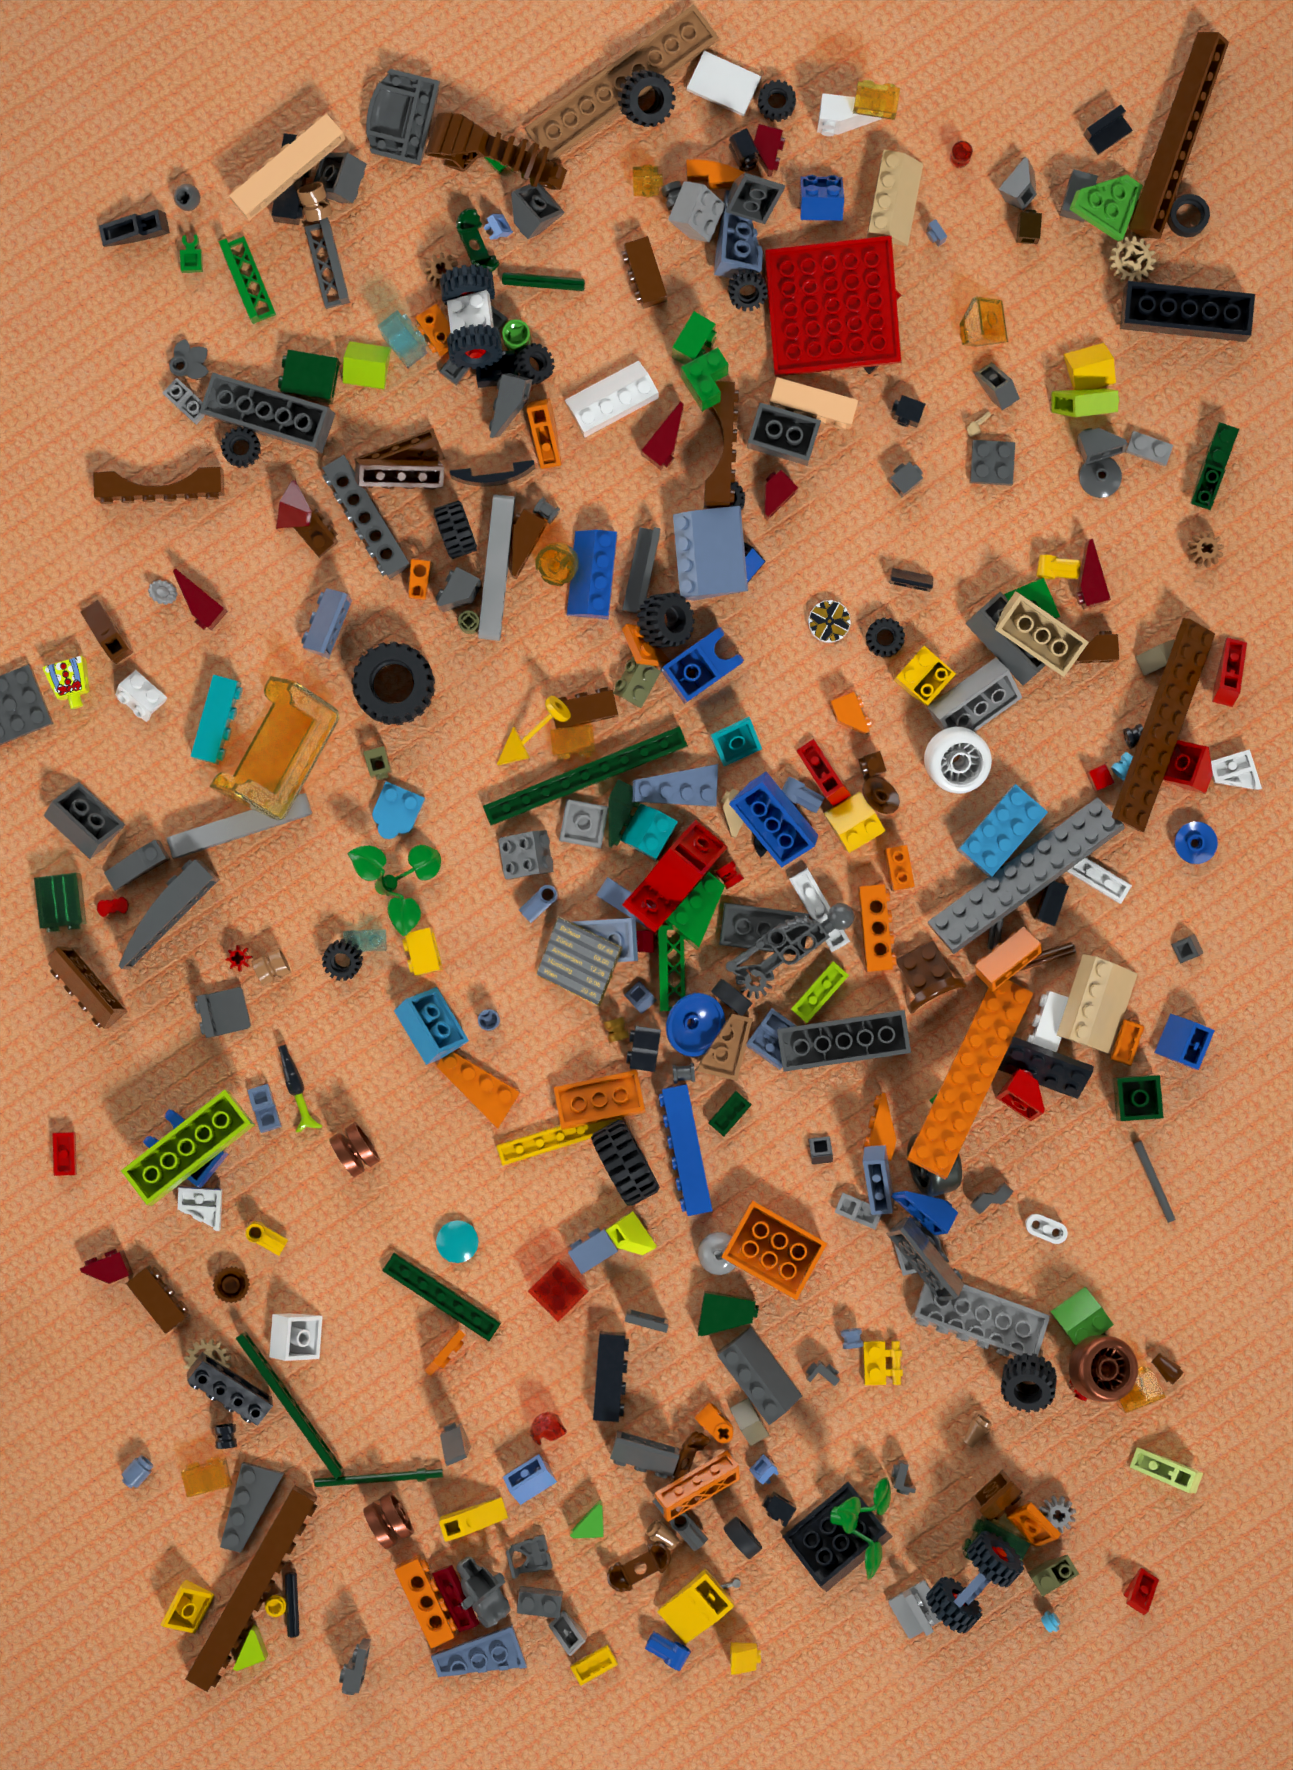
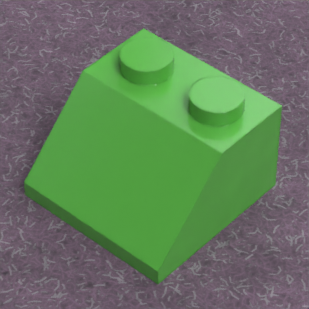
[1050,1287,1114,1347]

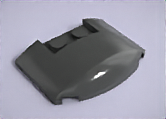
[366,69,440,166]

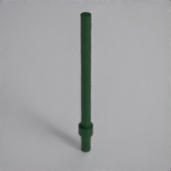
[314,1468,444,1487]

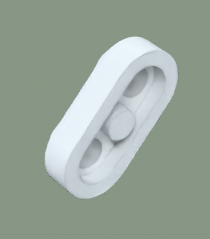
[1025,1214,1068,1244]

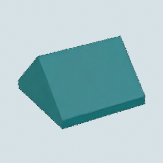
[710,717,762,767]

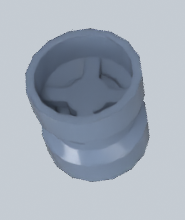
[478,1009,500,1031]

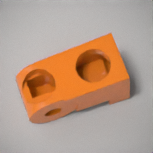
[409,559,432,600]

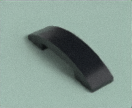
[450,460,535,487]

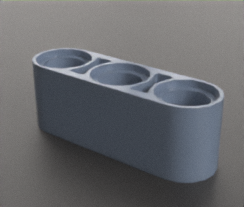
[596,877,651,928]

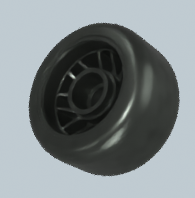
[907,1133,962,1197]

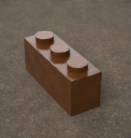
[621,236,667,309]
[553,687,619,730]
[126,1265,190,1334]

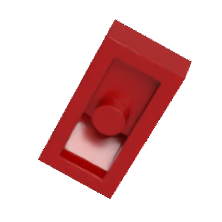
[1123,1568,1159,1615]

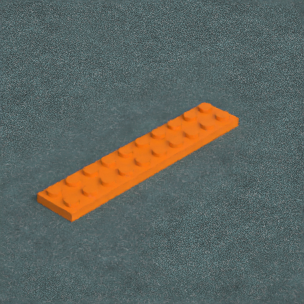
[907,980,1033,1179]

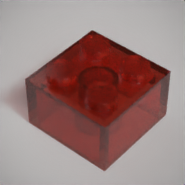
[528,1259,589,1322]

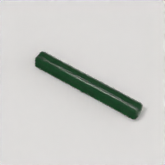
[502,272,585,291]

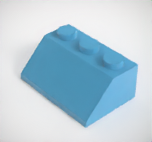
[394,987,469,1065]

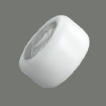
[924,727,992,794]

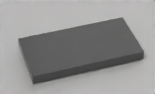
[719,903,809,955]

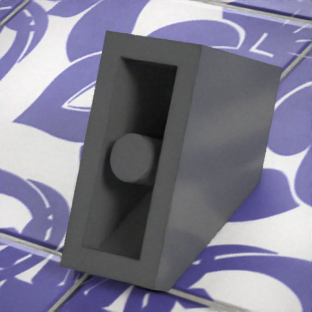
[974,362,1020,410]
[1077,428,1128,465]

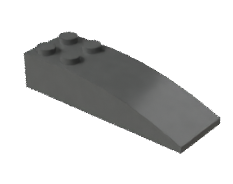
[199,373,336,453]
[119,859,220,970]
[777,1009,911,1072]

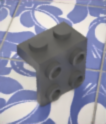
[499,830,554,880]
[195,987,251,1038]

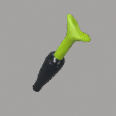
[278,1044,322,1132]

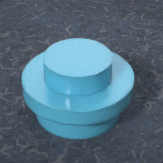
[1041,1611,1060,1633]

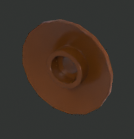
[862,777,900,814]

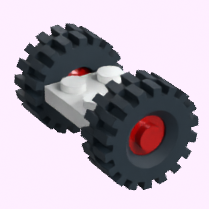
[440,265,503,369]

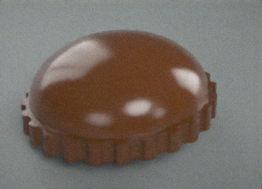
[212,1266,250,1303]

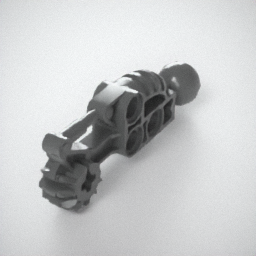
[726,903,854,999]

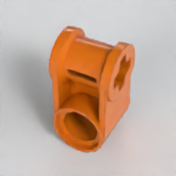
[695,1402,734,1443]

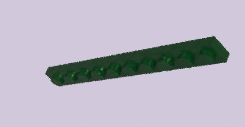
[483,726,688,826]

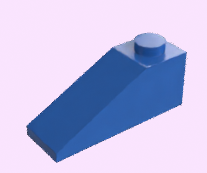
[891,1191,958,1235]

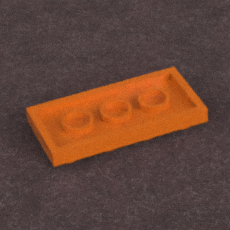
[553,1070,646,1130]

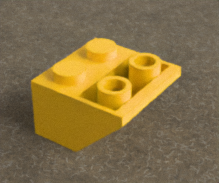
[894,646,956,706]

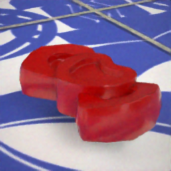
[96,896,129,918]

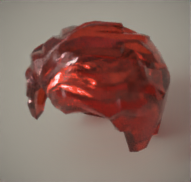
[529,1411,567,1445]

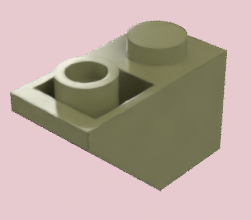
[1028,1555,1079,1597]

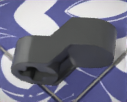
[970,1182,1014,1214]

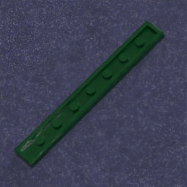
[236,1331,344,1479]

